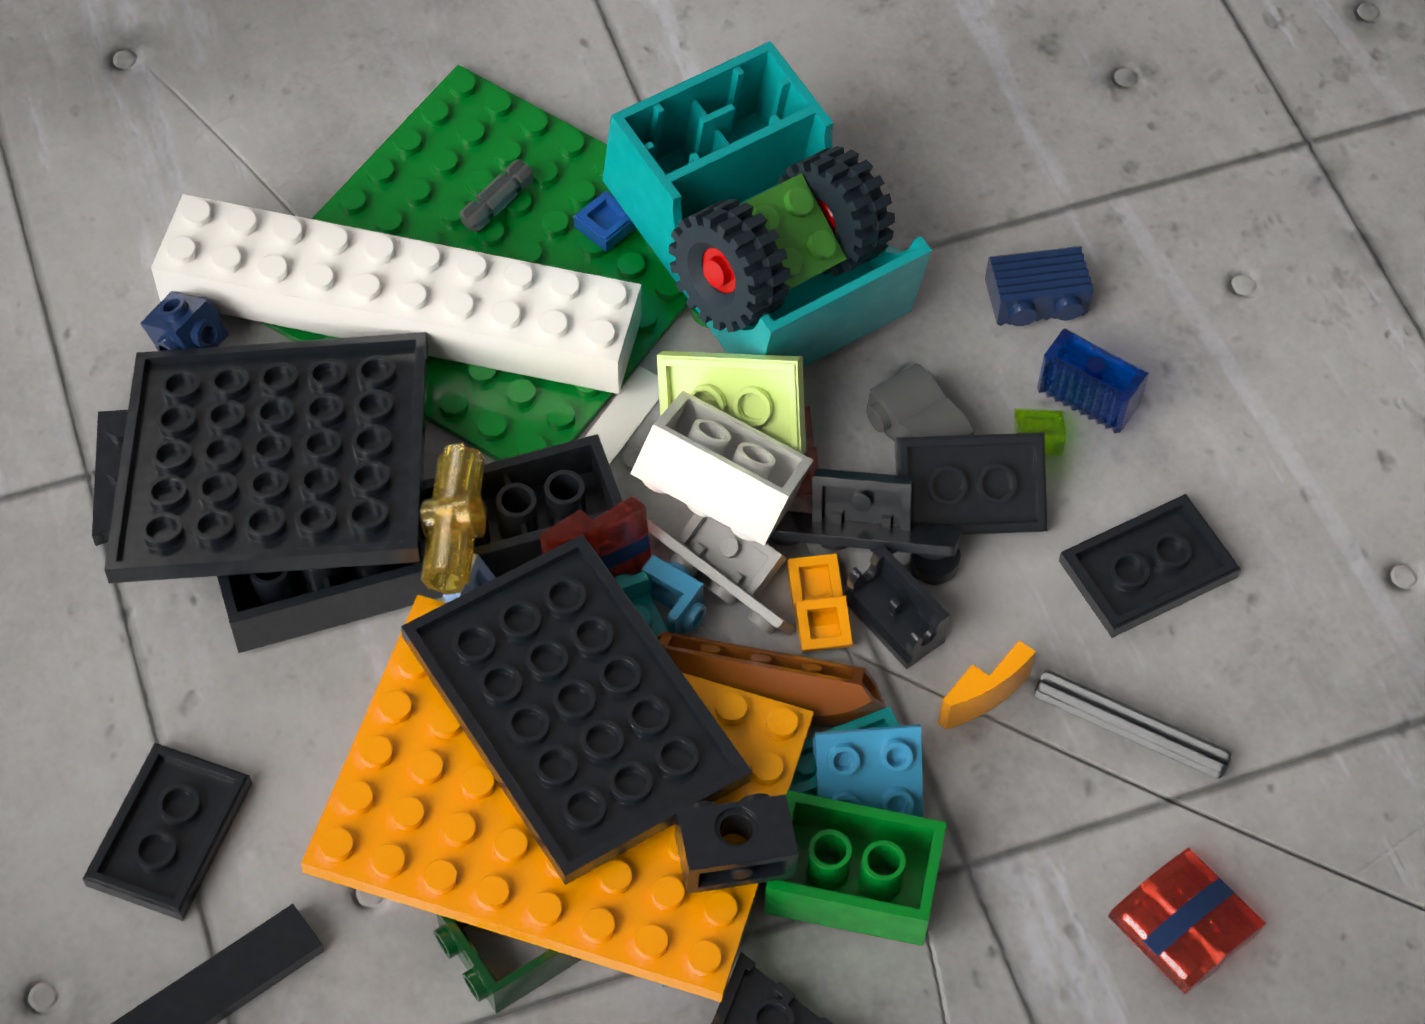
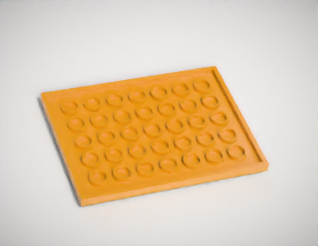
[301,595,814,1002]

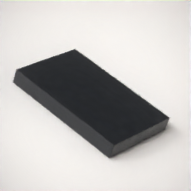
[895,432,1048,534]
[1059,494,1241,638]
[82,743,252,921]

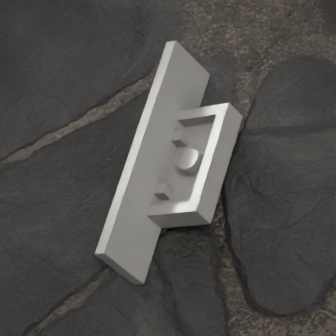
[626,506,796,635]

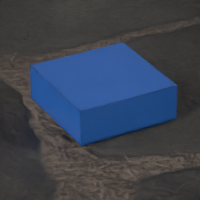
[573,191,636,252]

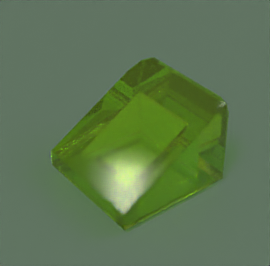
[1014,408,1066,455]

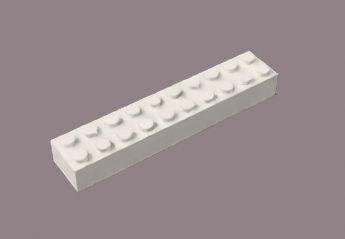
[151,194,642,394]

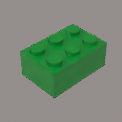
[764,790,947,946]

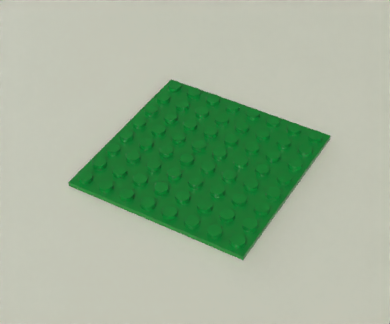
[261,65,688,461]

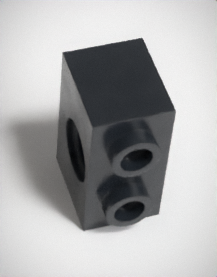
[675,793,799,894]

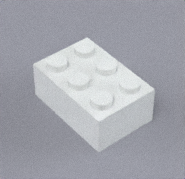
[630,390,814,545]

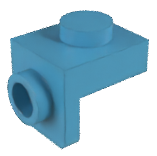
[641,555,707,635]

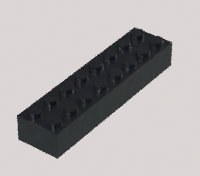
[217,434,628,653]

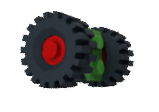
[669,146,895,332]

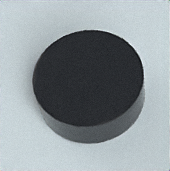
[909,547,961,585]

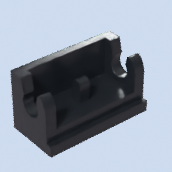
[843,545,950,669]

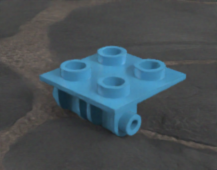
[812,724,924,818]

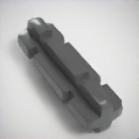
[460,159,533,232]

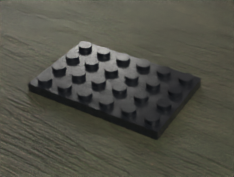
[401,534,752,885]

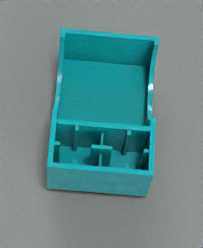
[602,41,932,368]

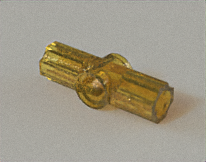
[420,443,486,595]

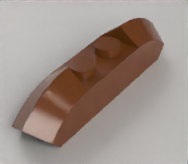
[656,631,886,727]

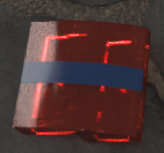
[540,495,651,578]
[1108,847,1266,995]

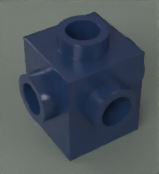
[140,291,230,351]

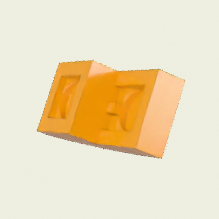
[786,553,853,653]
[938,640,1036,729]

